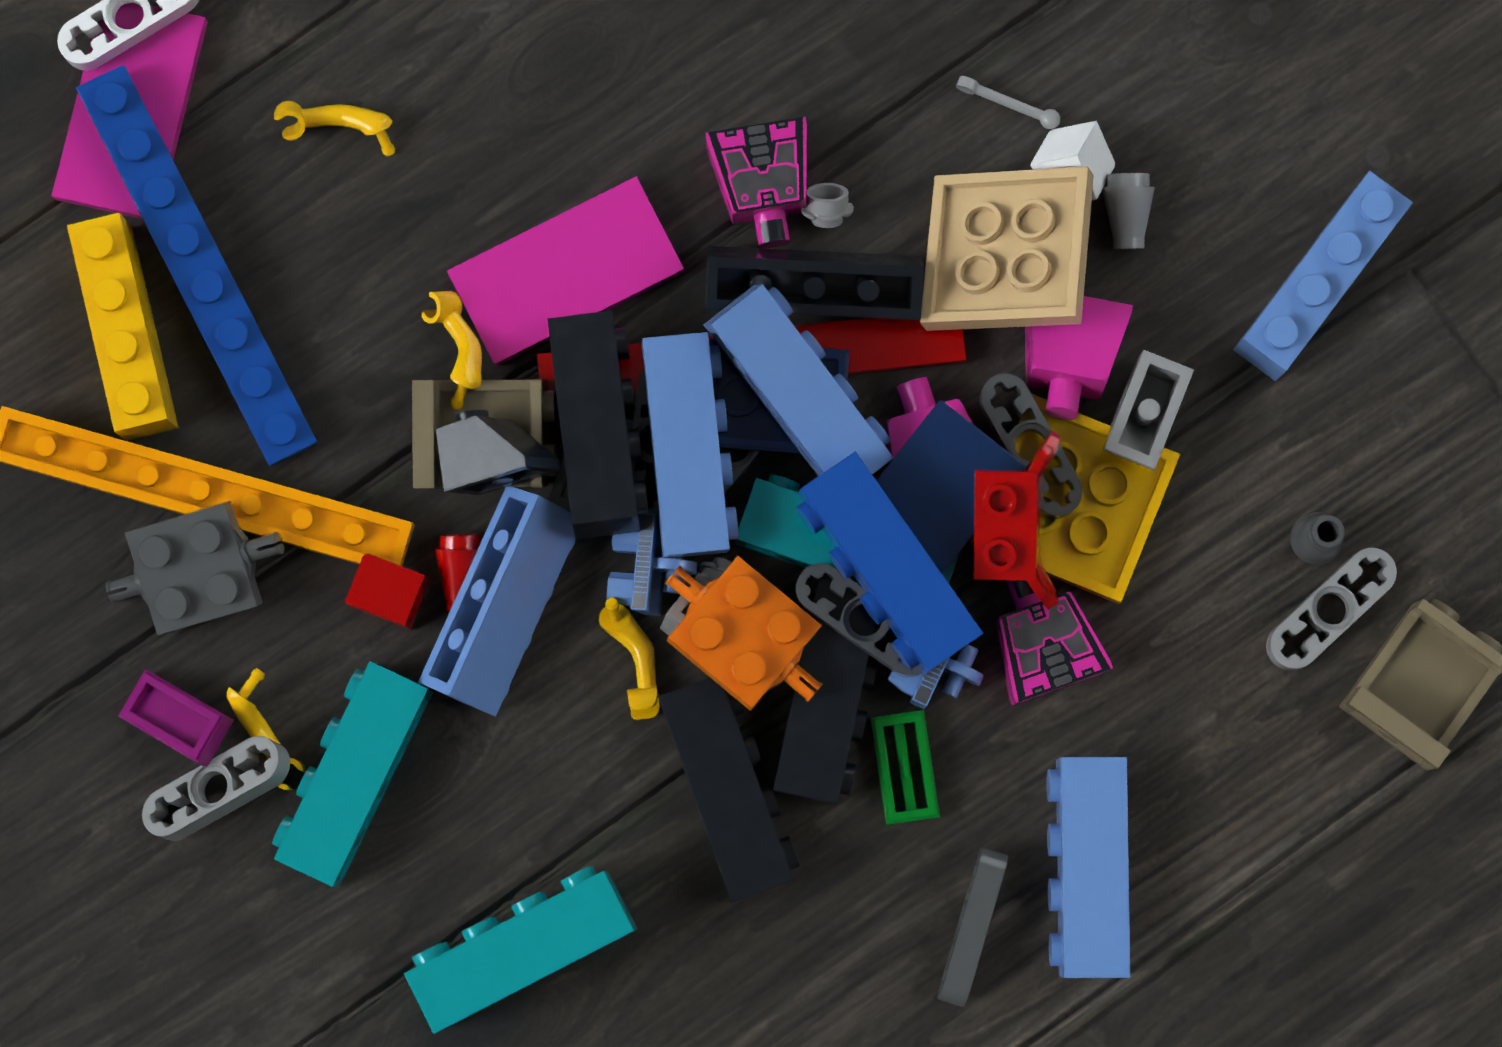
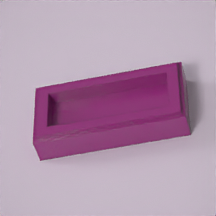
[118,669,234,767]

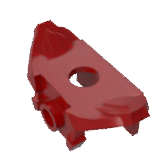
[974,431,1061,609]

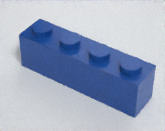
[796,451,983,674]

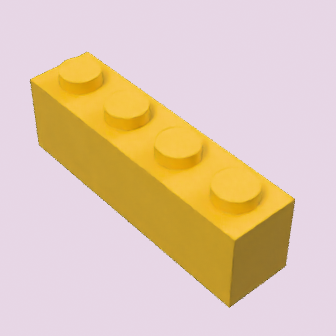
[67,213,179,441]

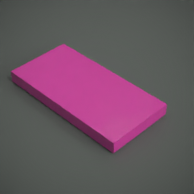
[51,0,208,219]
[447,176,685,367]

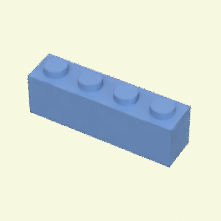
[1233,171,1413,381]
[703,284,894,476]
[641,332,738,558]
[418,486,576,717]
[1047,757,1130,978]

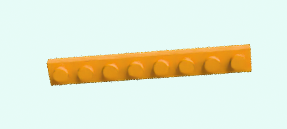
[0,406,415,566]

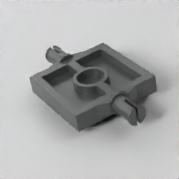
[106,501,284,635]

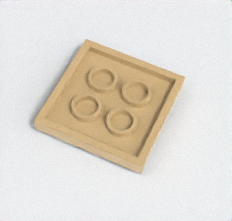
[920,166,1094,331]

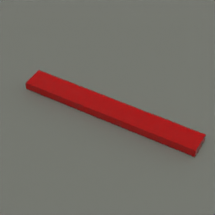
[537,318,966,408]

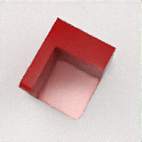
[344,554,430,630]

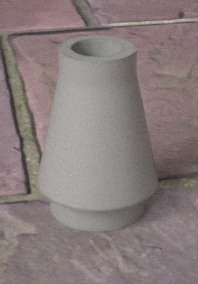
[1102,173,1155,249]

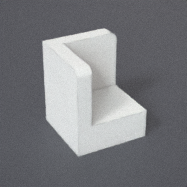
[1030,121,1115,200]

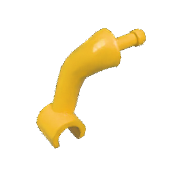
[274,101,395,156]
[422,291,482,410]
[599,598,660,720]
[227,668,306,790]

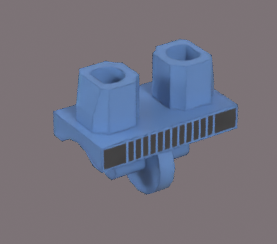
[606,513,698,616]
[887,644,984,710]

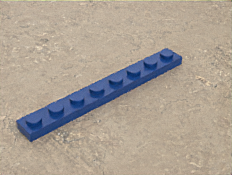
[76,65,318,468]

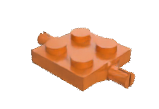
[665,556,823,711]

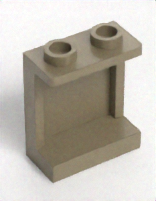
[412,379,558,488]
[1339,599,1502,770]

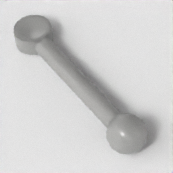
[956,76,1061,130]

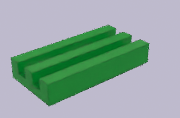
[870,710,940,825]

